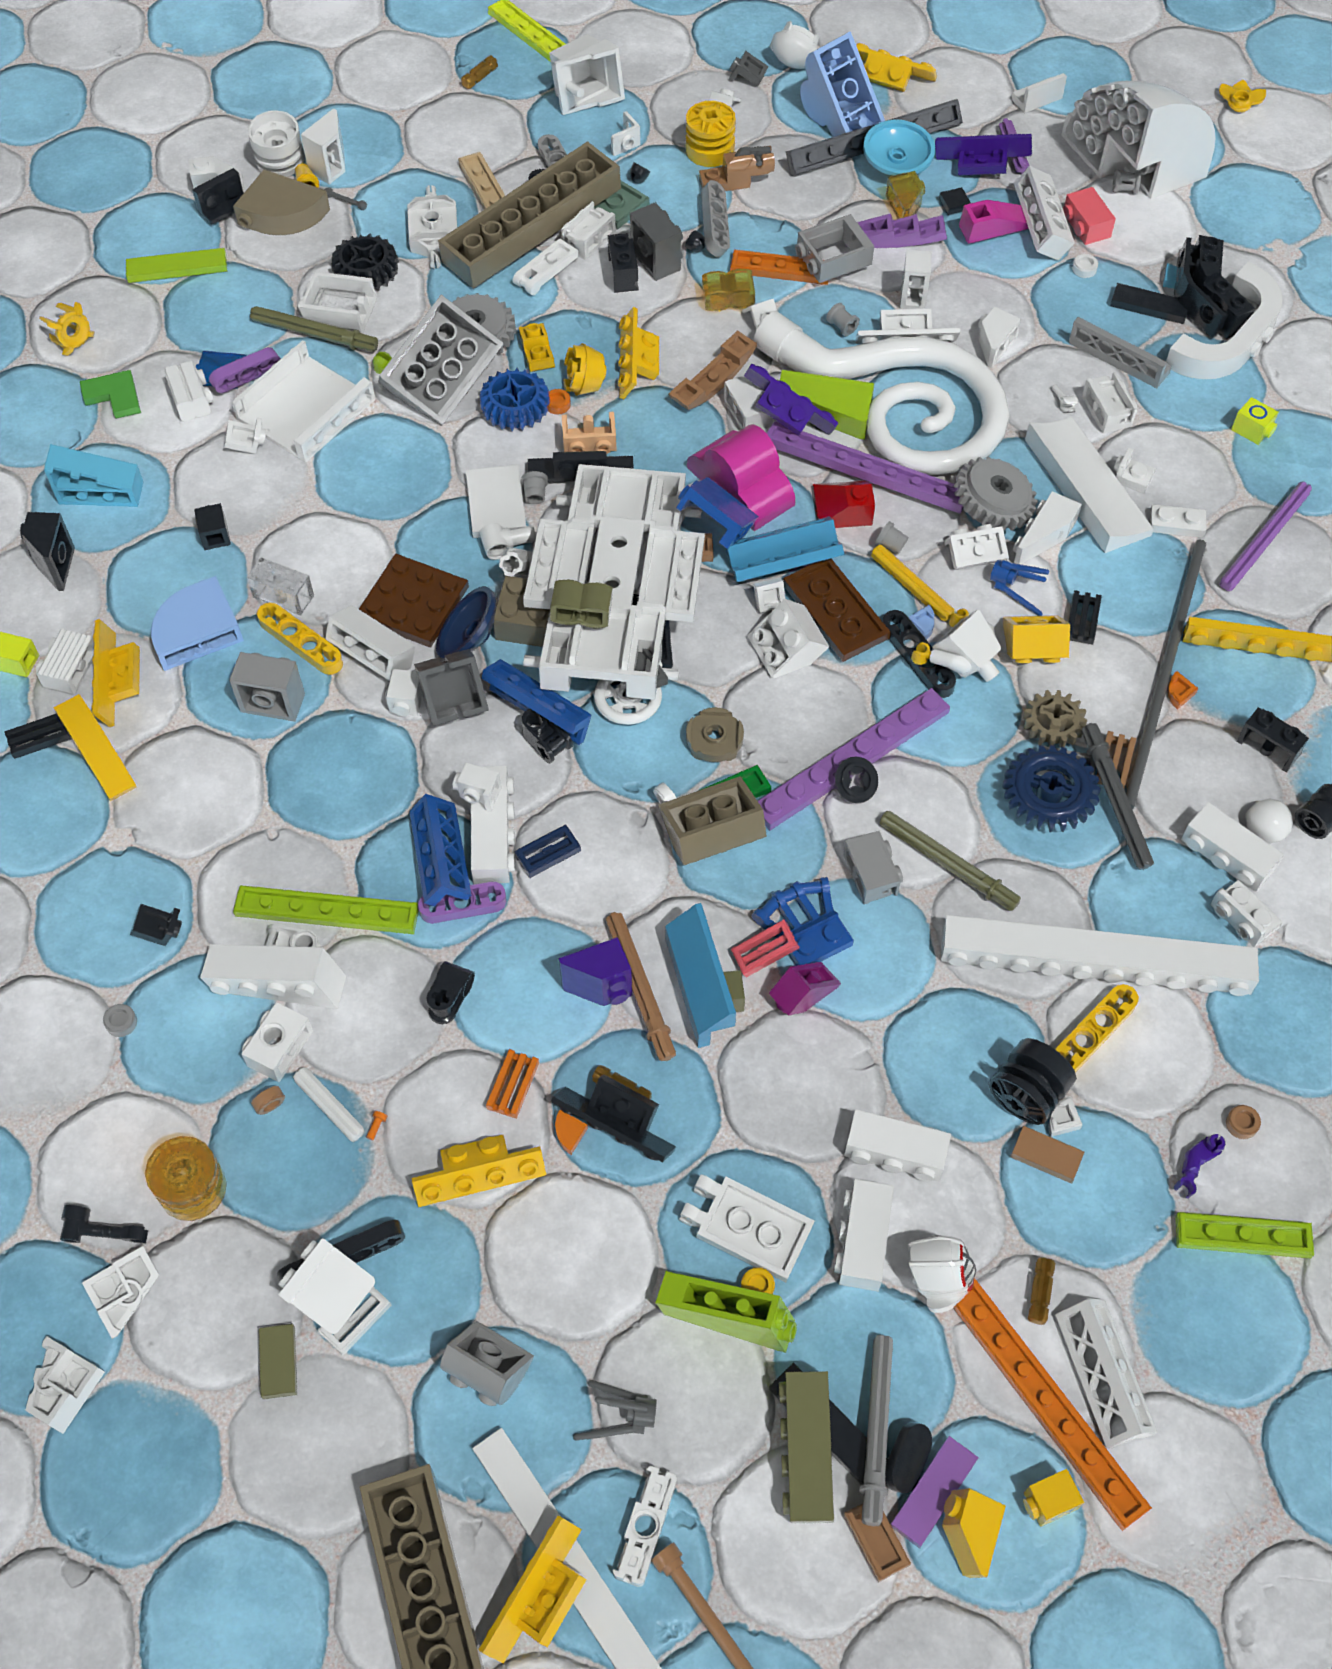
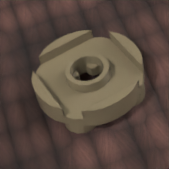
[686,707,744,762]

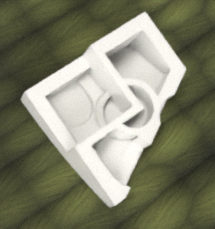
[82,1246,159,1339]
[25,1336,105,1434]

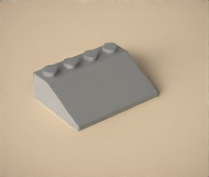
[378,295,504,426]

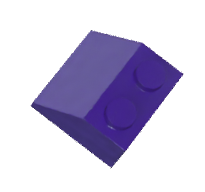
[558,937,632,1006]

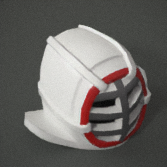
[908,1235,976,1313]

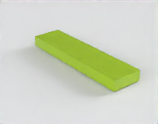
[126,248,228,283]
[1175,1212,1314,1259]

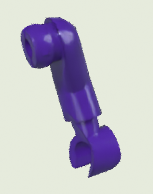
[1173,1134,1226,1199]

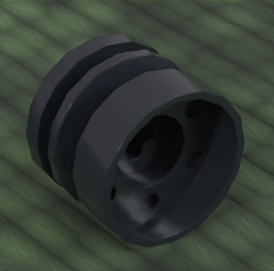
[989,1038,1077,1125]

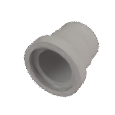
[521,471,548,504]
[875,521,909,555]

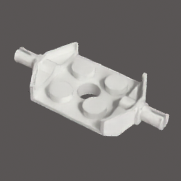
[407,185,457,269]

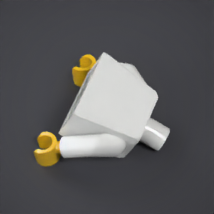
[911,608,1001,682]

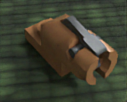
[699,145,775,191]

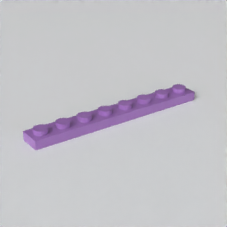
[767,422,964,514]
[758,688,950,831]

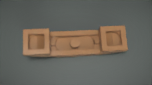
[669,330,757,410]

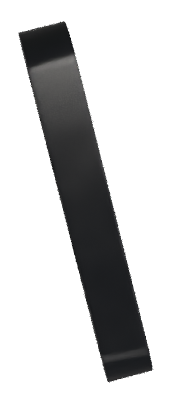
[883,610,956,698]
[277,1220,406,1289]

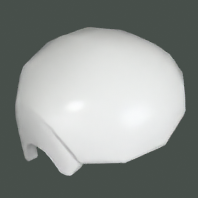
[1245,798,1292,844]

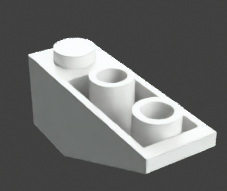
[1013,491,1082,564]

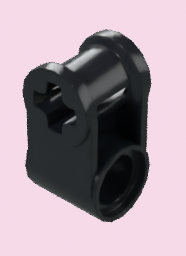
[522,709,573,764]
[426,961,475,1025]

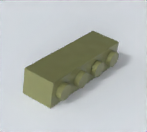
[779,1371,834,1523]

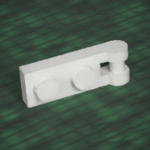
[513,238,578,296]

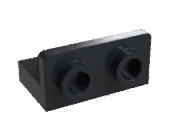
[192,168,244,224]

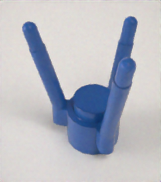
[990,560,1049,616]

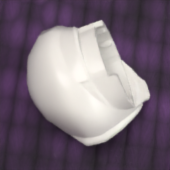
[769,21,819,69]

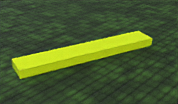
[488,0,566,62]

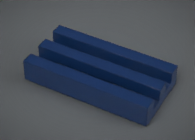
[514,824,581,878]

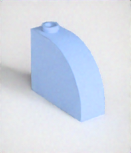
[151,576,244,671]

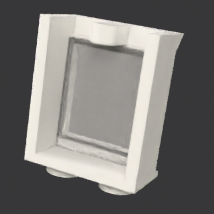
[298,271,377,334]

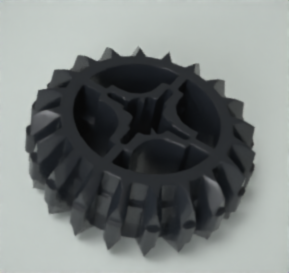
[331,233,399,291]

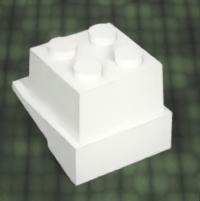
[549,34,625,115]

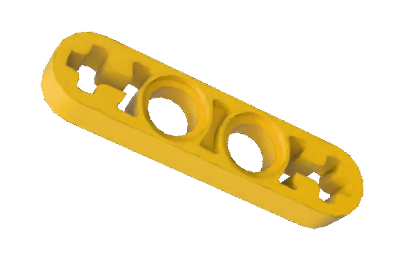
[257,602,343,675]
[1055,984,1139,1073]

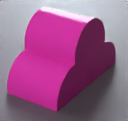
[687,424,795,532]

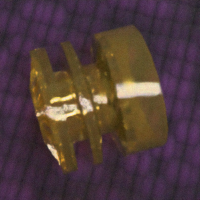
[145,1136,227,1221]

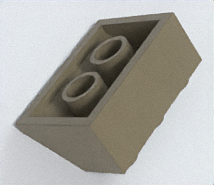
[658,776,767,866]

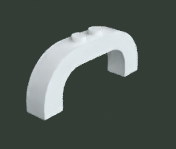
[1166,261,1283,379]

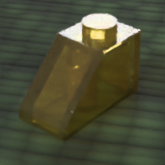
[886,171,925,219]

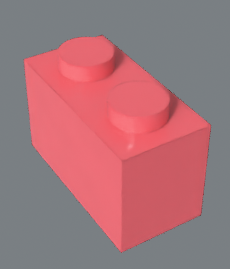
[1063,187,1116,245]

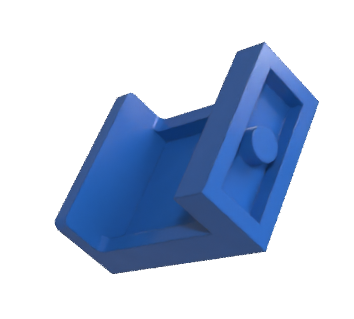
[676,477,759,549]

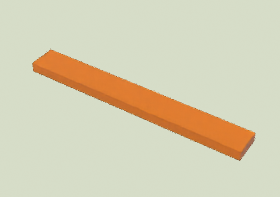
[953,1278,1152,1531]

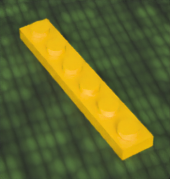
[1182,617,1332,662]

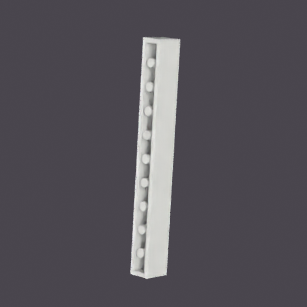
[941,915,1259,996]

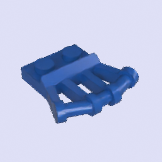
[751,877,854,966]

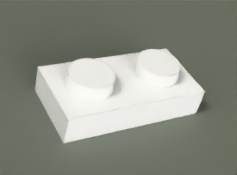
[1150,504,1206,538]

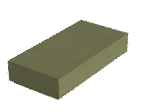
[259,1324,297,1400]

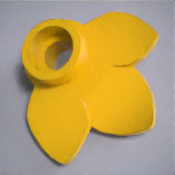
[1219,80,1266,112]

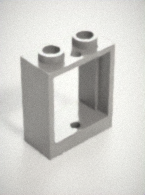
[795,214,874,283]

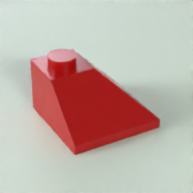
[813,481,875,528]

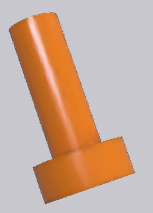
[366,1110,388,1141]

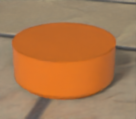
[547,389,571,415]

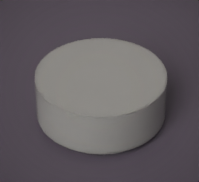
[103,1004,137,1037]

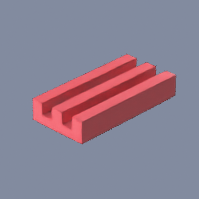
[731,920,800,978]

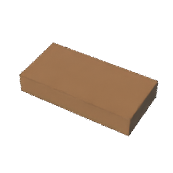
[1011,1126,1084,1184]
[844,1503,911,1583]

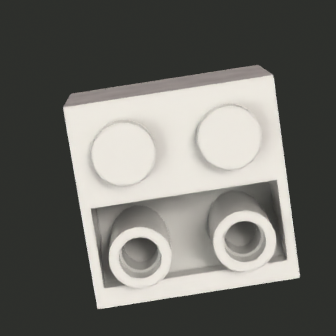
[301,108,346,185]
[747,599,829,678]

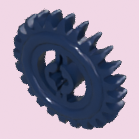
[1002,745,1101,833]

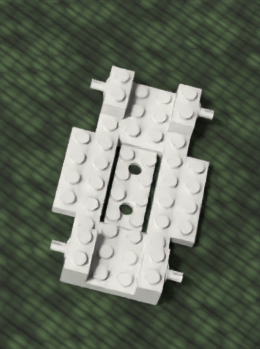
[523,464,705,700]

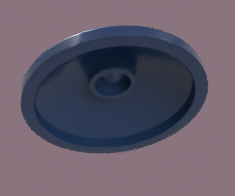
[436,586,497,661]

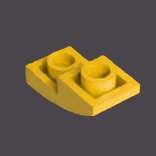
[519,323,555,372]

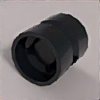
[1295,784,1332,839]

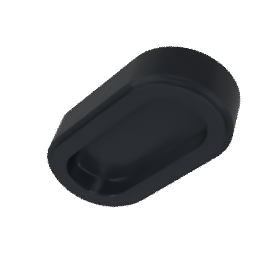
[885,1422,932,1493]

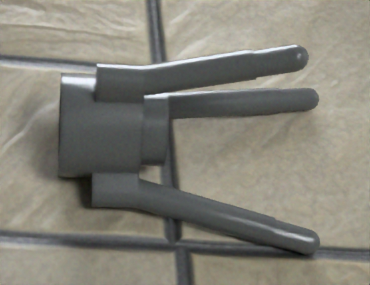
[573,1380,657,1441]

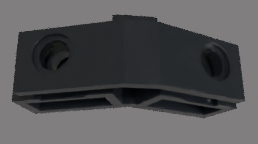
[1174,235,1256,339]

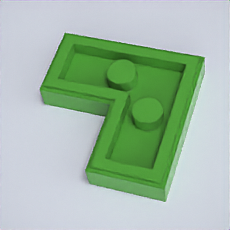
[80,370,141,419]

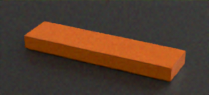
[730,249,829,285]

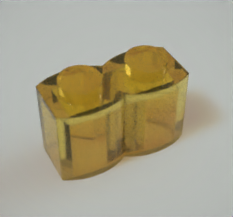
[702,269,755,311]

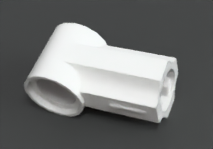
[499,547,533,577]

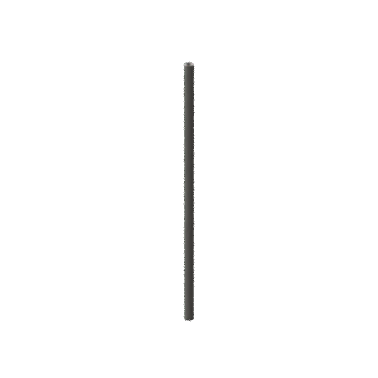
[1126,540,1206,810]

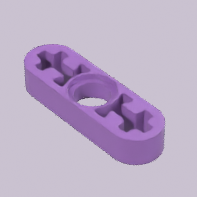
[209,347,281,393]
[418,882,507,924]

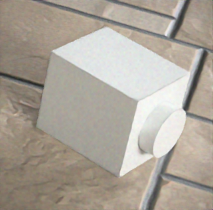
[386,669,423,716]

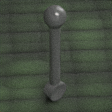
[324,187,367,210]

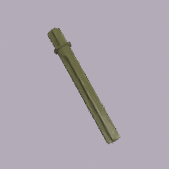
[250,306,378,352]
[880,811,1021,911]

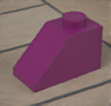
[769,962,841,1016]

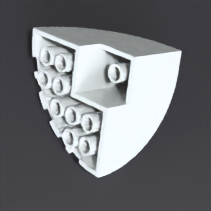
[1061,81,1215,199]

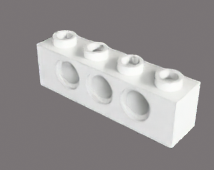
[1014,166,1075,261]

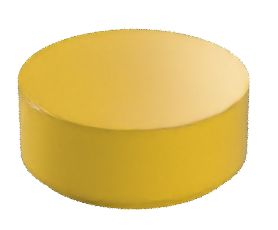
[741,1268,775,1294]

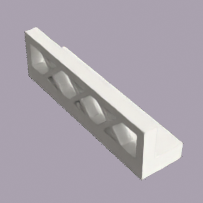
[1055,1298,1158,1448]

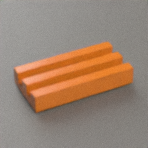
[486,1049,539,1119]

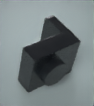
[130,904,182,946]

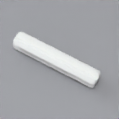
[293,1067,365,1142]

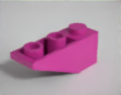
[959,200,1029,244]

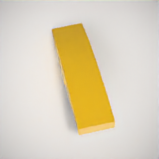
[53,694,137,802]

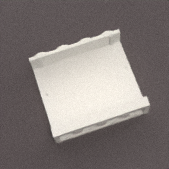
[232,340,375,463]

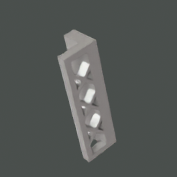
[1069,317,1172,389]

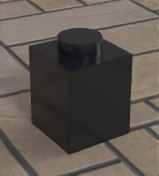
[194,503,231,551]

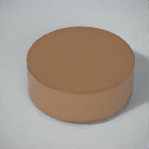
[251,1086,285,1115]
[1226,1105,1261,1139]

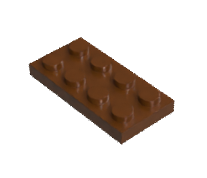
[783,558,891,662]

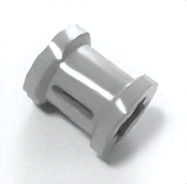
[1112,170,1141,193]
[826,303,860,337]

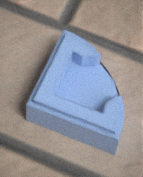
[908,605,935,640]

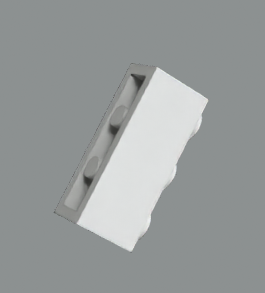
[325,605,416,680]
[1181,802,1284,892]
[844,1109,951,1182]
[834,1179,894,1292]

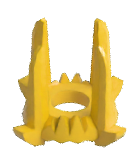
[39,302,95,356]

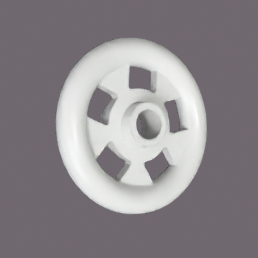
[594,680,662,725]

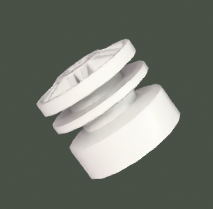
[248,110,305,177]

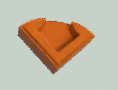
[1168,671,1198,710]
[555,1110,588,1155]

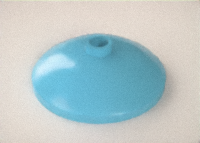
[863,120,935,177]

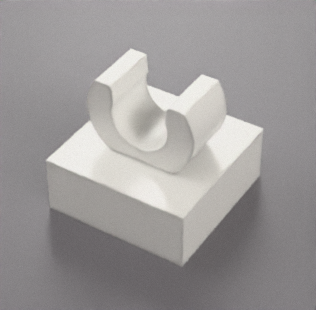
[754,577,785,613]

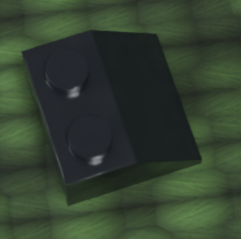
[20,512,75,591]

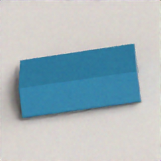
[726,517,845,582]
[665,903,736,1048]

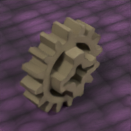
[1023,690,1087,748]

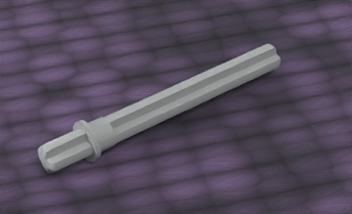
[859,1335,893,1526]

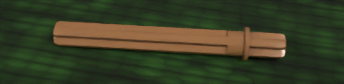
[606,912,676,1061]

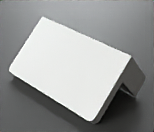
[1011,73,1067,114]

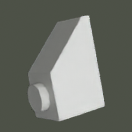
[189,156,244,192]
[978,306,1021,368]

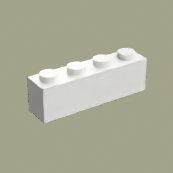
[471,766,515,885]

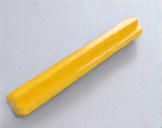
[871,544,955,622]

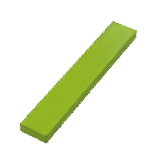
[233,885,419,934]

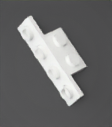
[856,308,960,344]

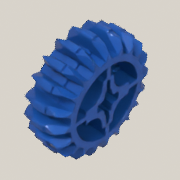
[480,367,550,432]

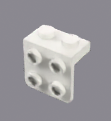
[278,1238,375,1334]

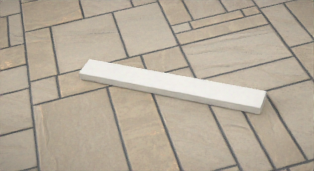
[472,1428,662,1669]

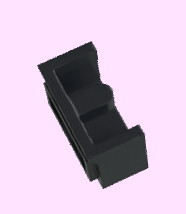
[607,233,639,293]
[1237,707,1309,773]

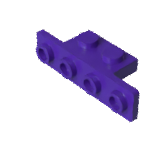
[935,134,1032,175]
[744,364,838,436]

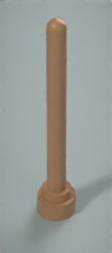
[651,1542,754,1669]

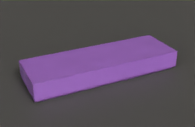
[891,1436,979,1548]

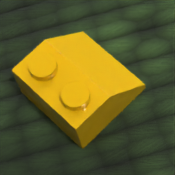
[1003,615,1070,663]

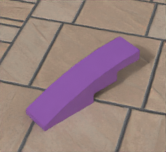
[845,213,947,248]

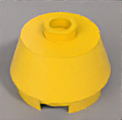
[563,343,606,396]

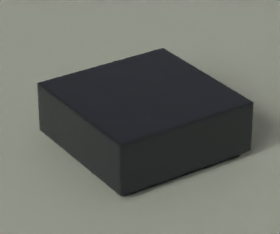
[939,187,971,215]

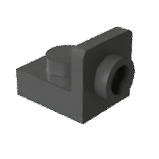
[729,51,769,87]

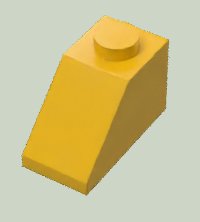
[942,1488,1006,1578]

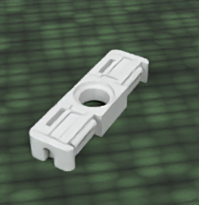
[613,1466,677,1587]

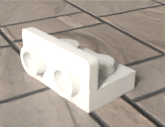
[944,524,1009,570]
[1210,880,1283,947]

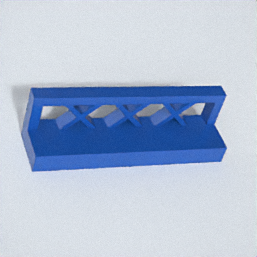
[481,659,592,745]
[409,794,472,907]

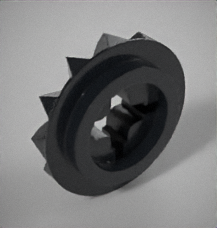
[833,756,878,803]

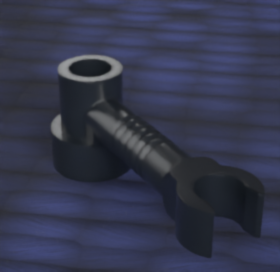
[60,1205,149,1244]

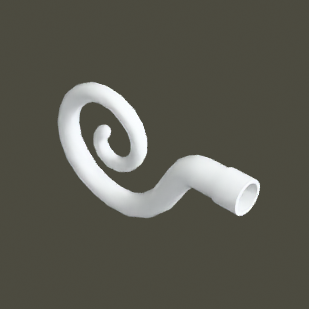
[753,311,1010,475]

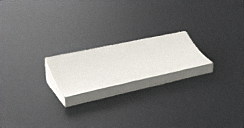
[1025,417,1154,553]

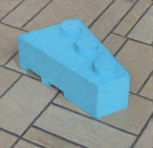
[44,444,144,507]

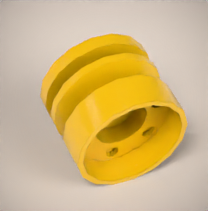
[686,101,736,167]

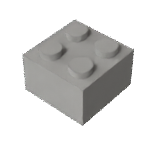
[230,652,305,722]

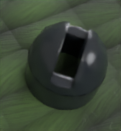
[629,162,651,183]
[685,230,706,253]

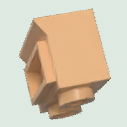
[562,412,617,454]

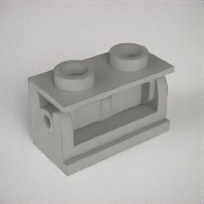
[843,831,903,905]

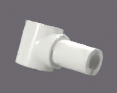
[479,523,536,560]

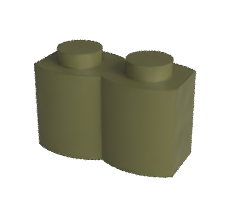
[550,579,613,628]

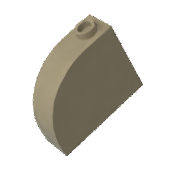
[233,169,330,235]

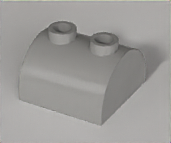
[440,1321,534,1406]

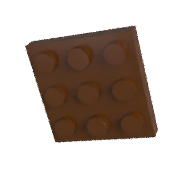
[359,553,469,648]

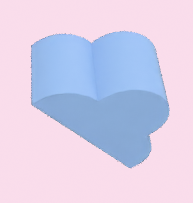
[800,31,885,137]

